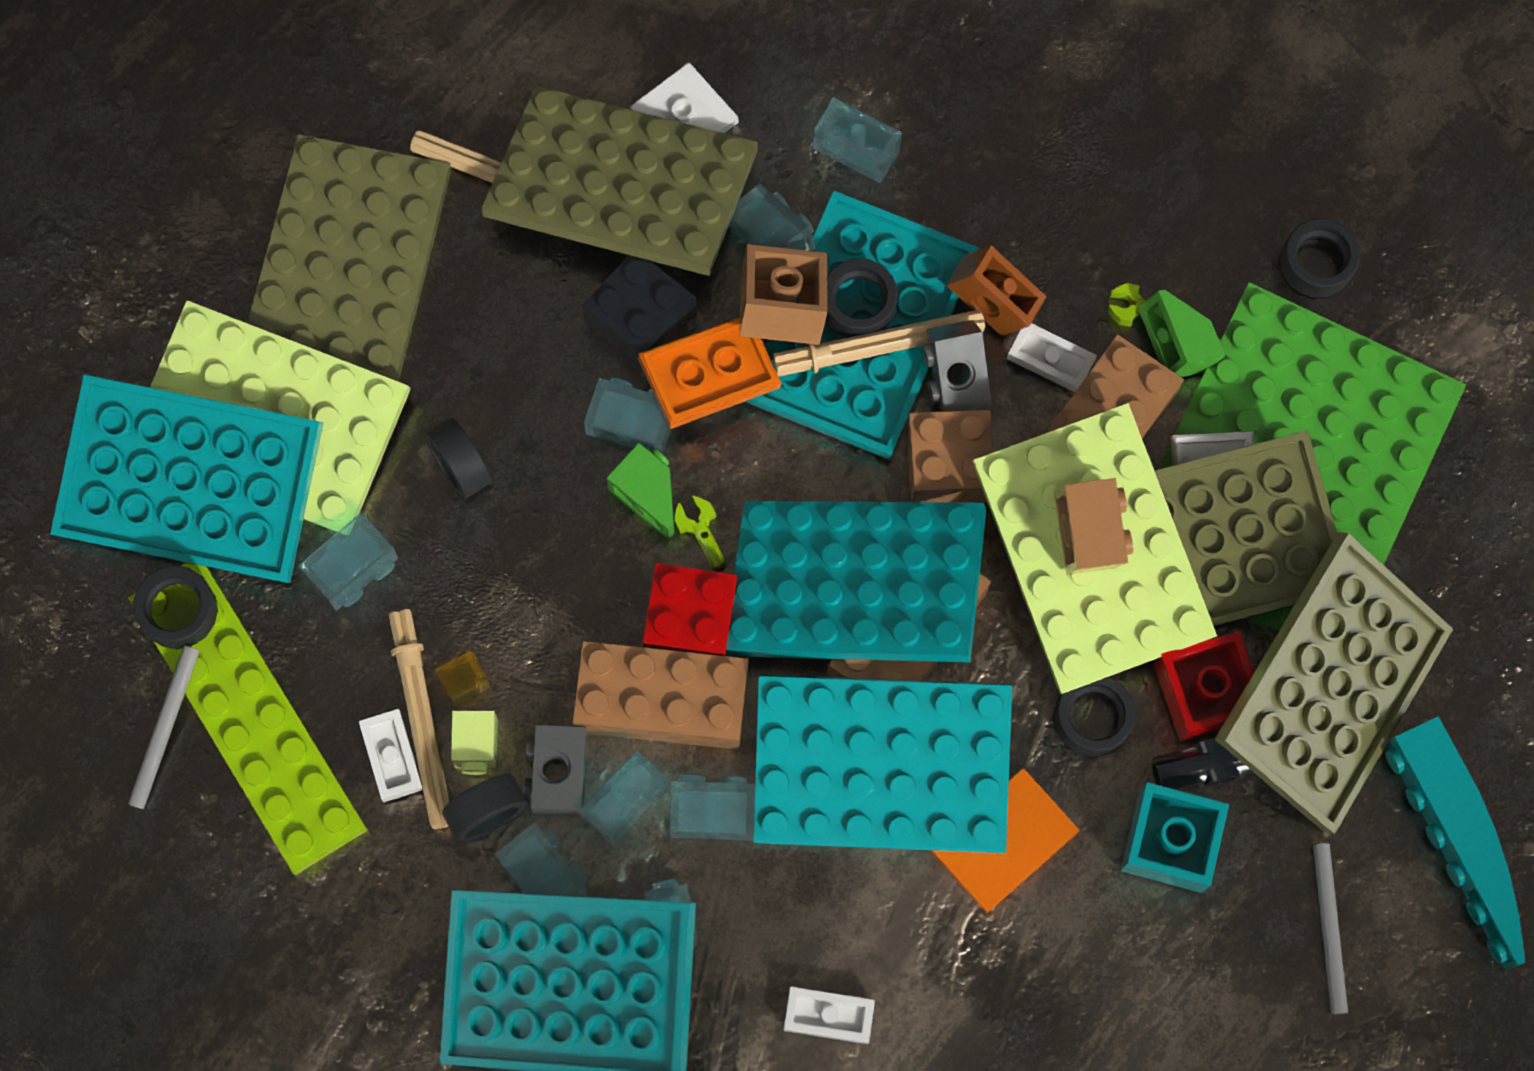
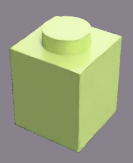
[451,711,498,775]

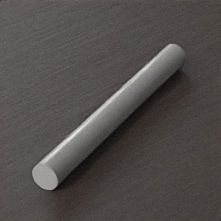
[128,645,200,809]
[1313,843,1348,1014]

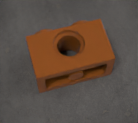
[946,245,1047,336]

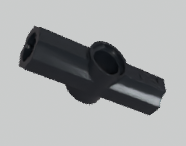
[1151,738,1253,790]

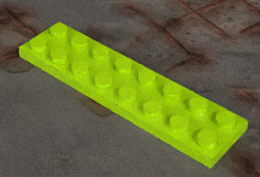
[127,562,368,875]

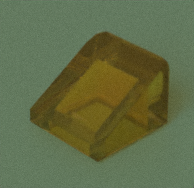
[435,650,491,706]

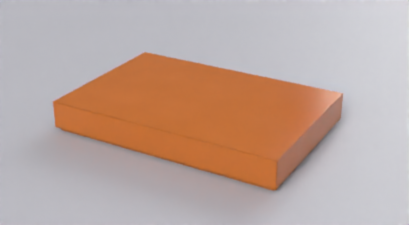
[638,317,782,429]
[930,768,1080,914]

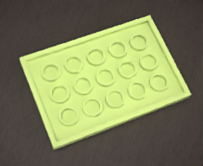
[150,301,411,537]
[972,403,1217,694]

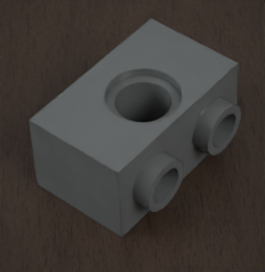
[922,320,992,412]
[524,725,588,817]

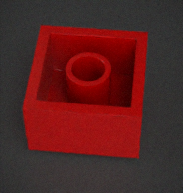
[643,563,737,656]
[1153,631,1255,742]

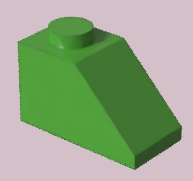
[1138,290,1225,377]
[607,443,674,540]

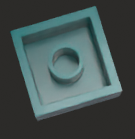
[1120,782,1229,893]

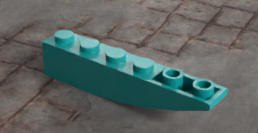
[1385,716,1525,970]

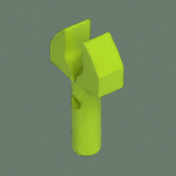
[1107,283,1147,327]
[674,496,727,570]

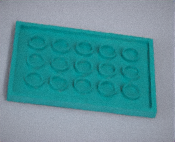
[745,191,979,460]
[50,375,323,583]
[726,501,986,662]
[754,674,1012,853]
[440,890,696,1071]

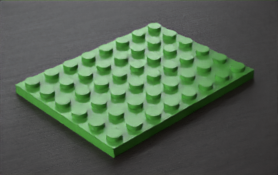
[1157,282,1466,635]

